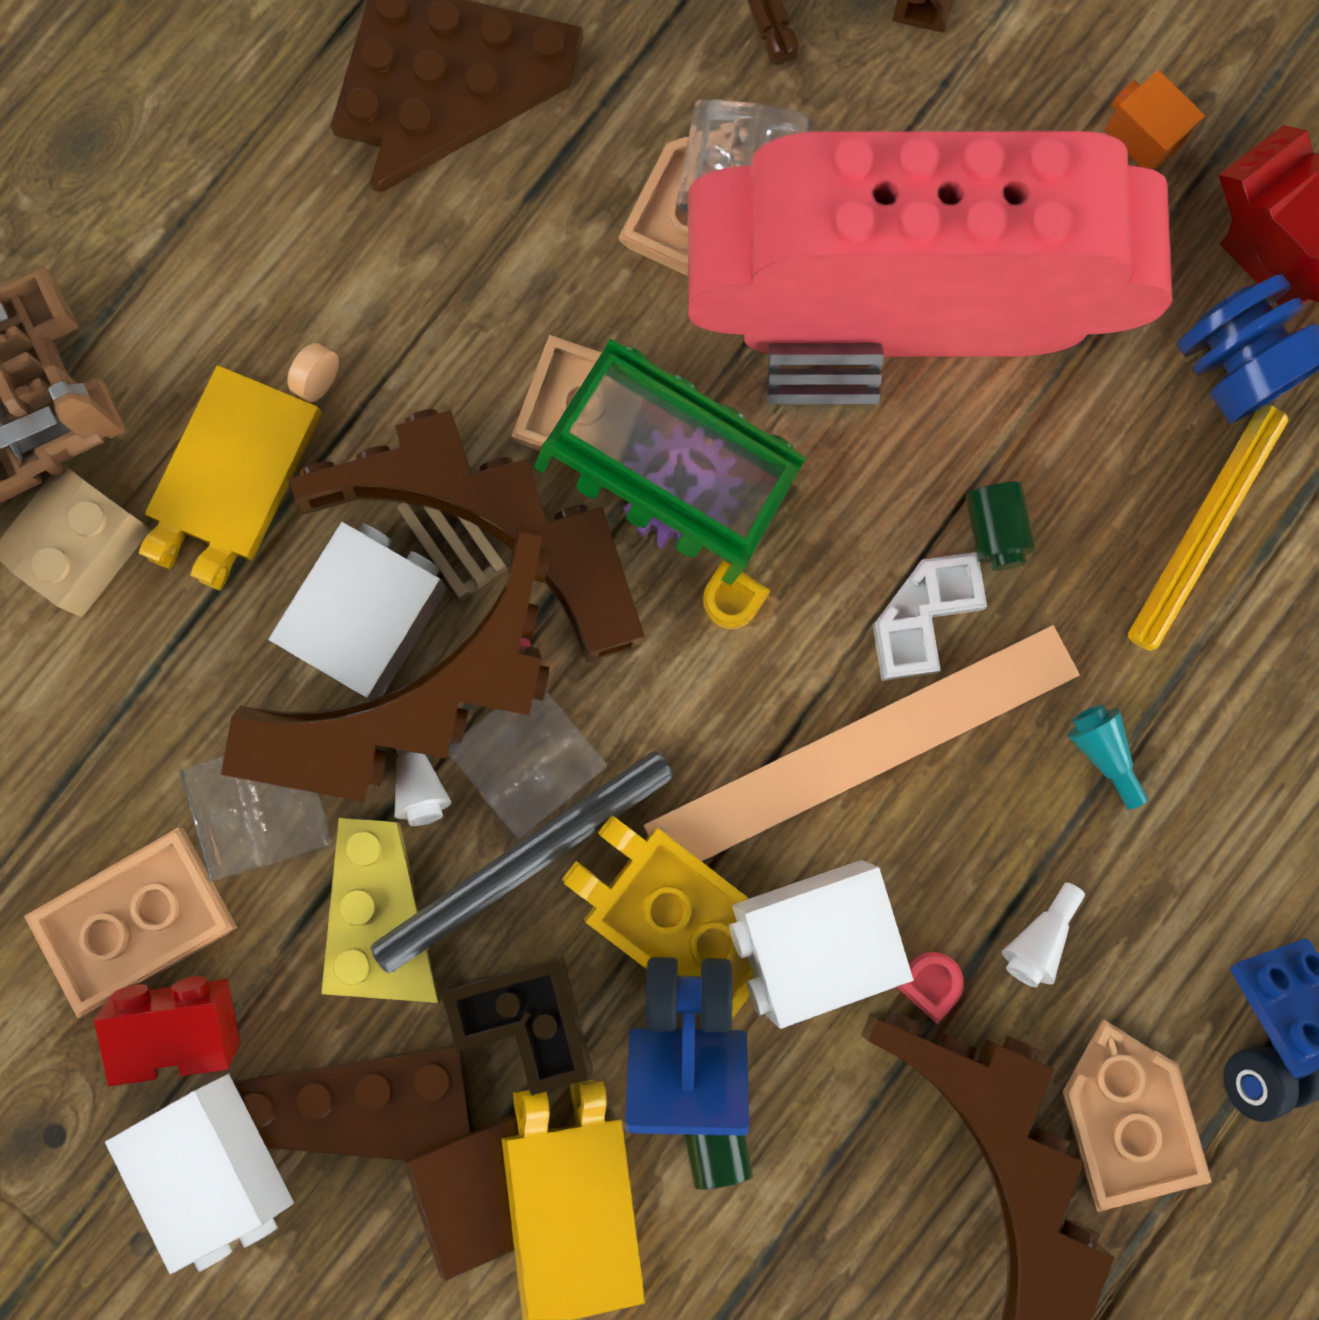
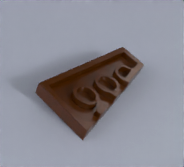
[233,1045,473,1160]

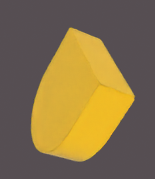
[703,560,771,629]

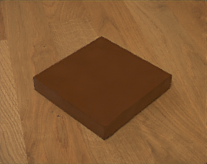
[403,1114,519,1281]

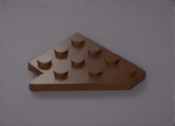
[330,0,583,192]

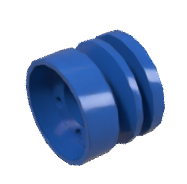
[1177,274,1319,425]

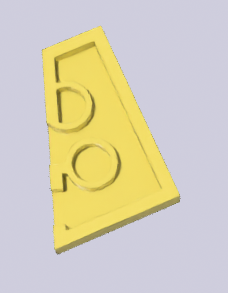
[321,818,441,1003]

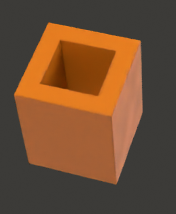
[1104,70,1206,171]

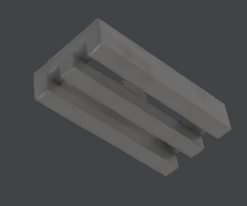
[767,343,884,404]

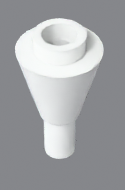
[395,749,452,826]
[1002,882,1085,987]

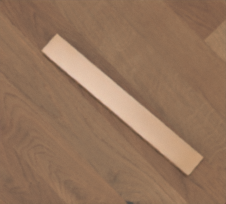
[644,625,1080,862]

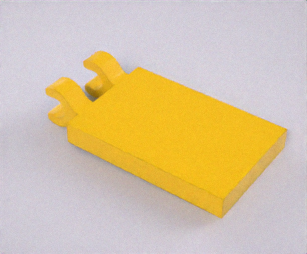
[139,365,322,591]
[562,815,754,1019]
[501,1078,645,1320]

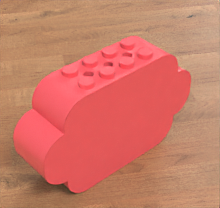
[688,131,1173,357]

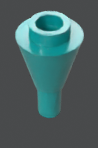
[1067,704,1148,810]

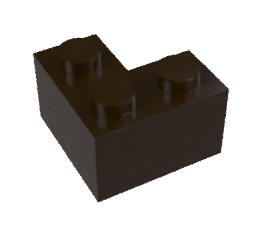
[441,956,593,1096]

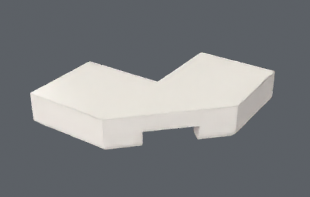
[873,552,987,681]

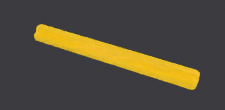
[1128,404,1288,651]

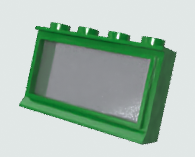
[534,338,807,586]

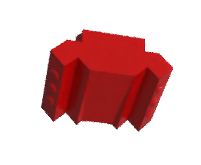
[1218,125,1319,306]

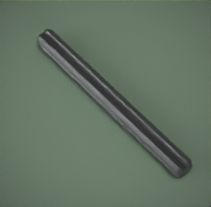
[370,751,673,973]

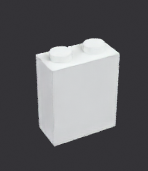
[268,522,448,700]
[729,860,914,1029]
[105,1074,294,1274]

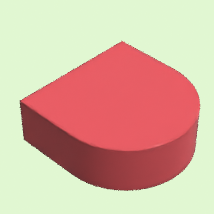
[896,951,964,1024]

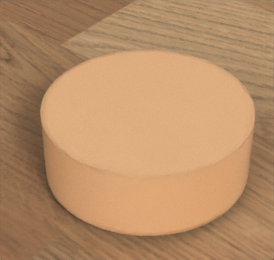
[288,343,339,402]

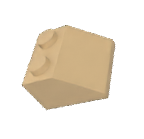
[0,463,151,618]

